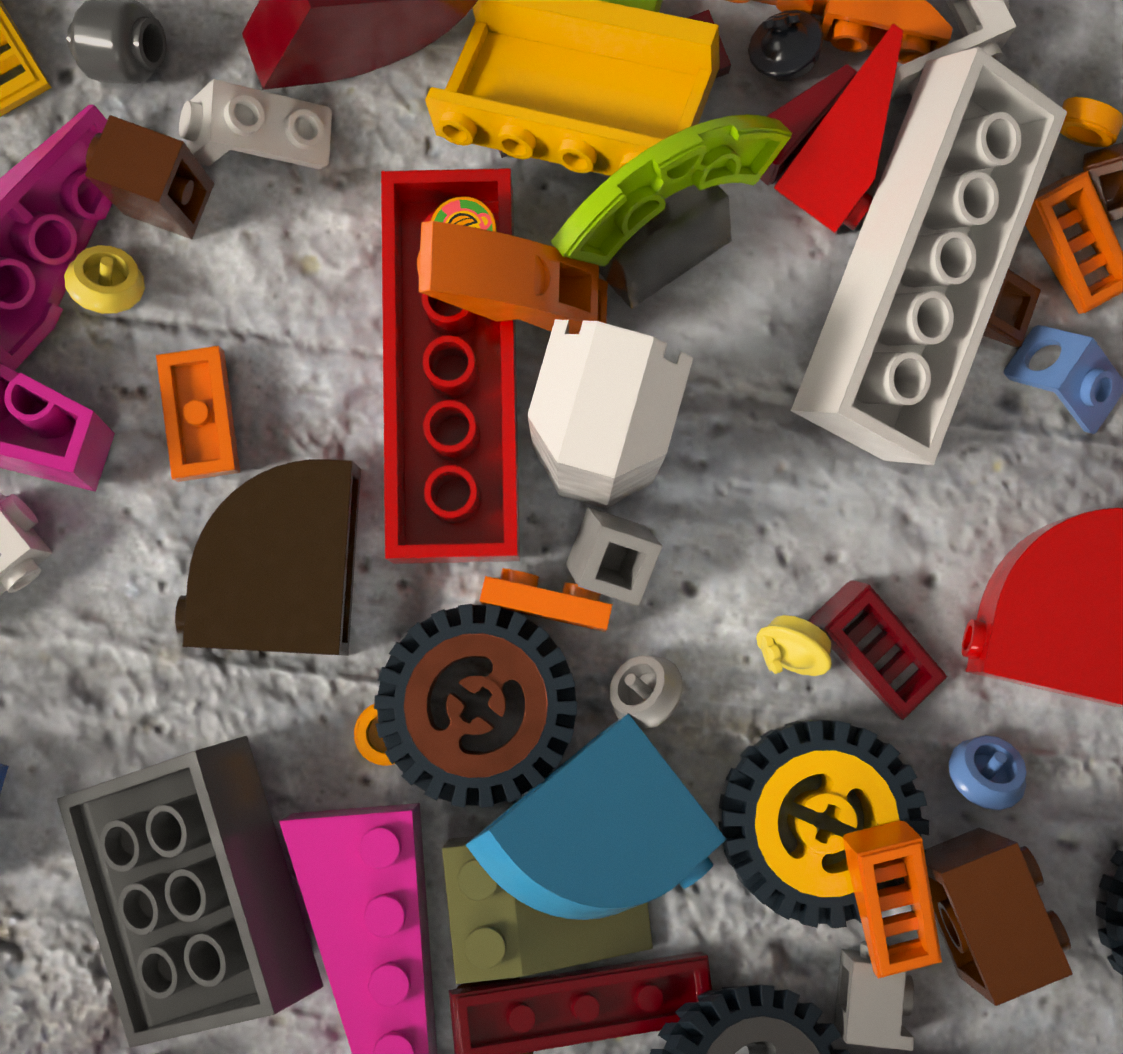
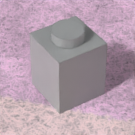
[566,507,662,606]

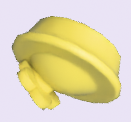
[64,245,145,314]
[756,615,832,676]

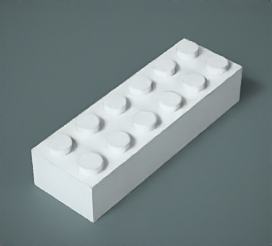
[791,47,1067,465]

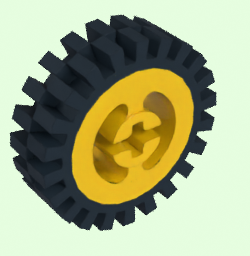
[718,719,929,928]

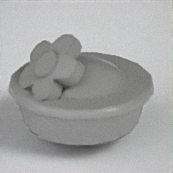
[609,655,683,731]

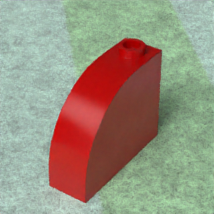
[962,508,1123,707]

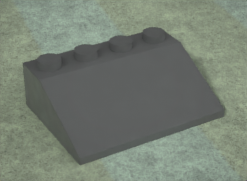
[57,736,324,1048]

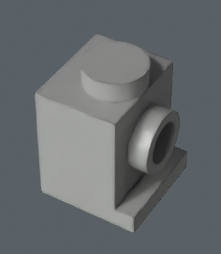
[834,941,914,1051]

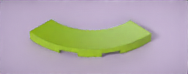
[551,114,793,267]

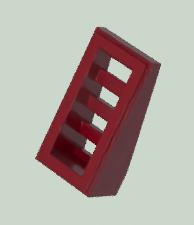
[760,64,857,186]
[808,580,948,720]

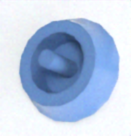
[948,735,1027,810]

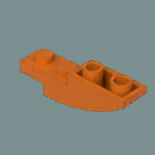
[726,0,953,64]
[417,221,608,334]

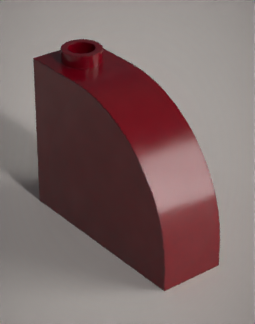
[242,0,478,90]

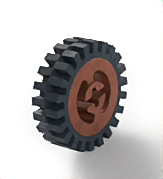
[374,604,577,808]

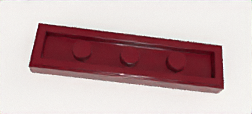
[449,951,712,1054]

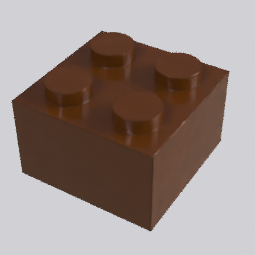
[925,827,1073,1006]

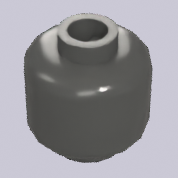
[67,0,167,84]

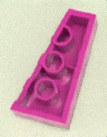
[0,363,115,492]
[279,803,437,1054]

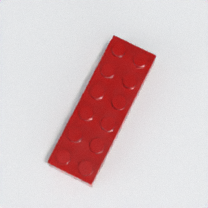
[381,168,520,564]

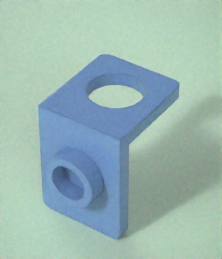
[1004,325,1123,434]

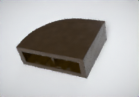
[175,459,361,656]

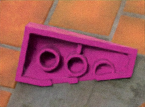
[0,105,112,371]

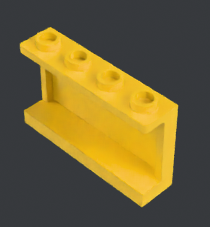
[425,0,720,176]

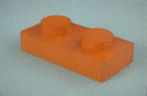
[156,346,240,482]
[480,568,613,632]

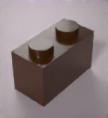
[85,115,214,240]

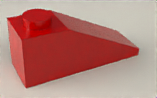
[774,23,904,235]

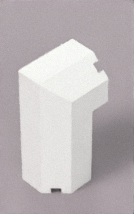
[528,319,693,509]

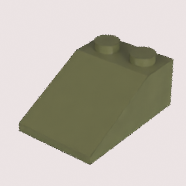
[442,836,653,984]

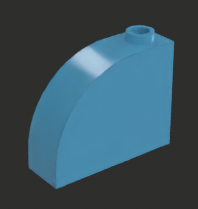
[465,713,726,920]

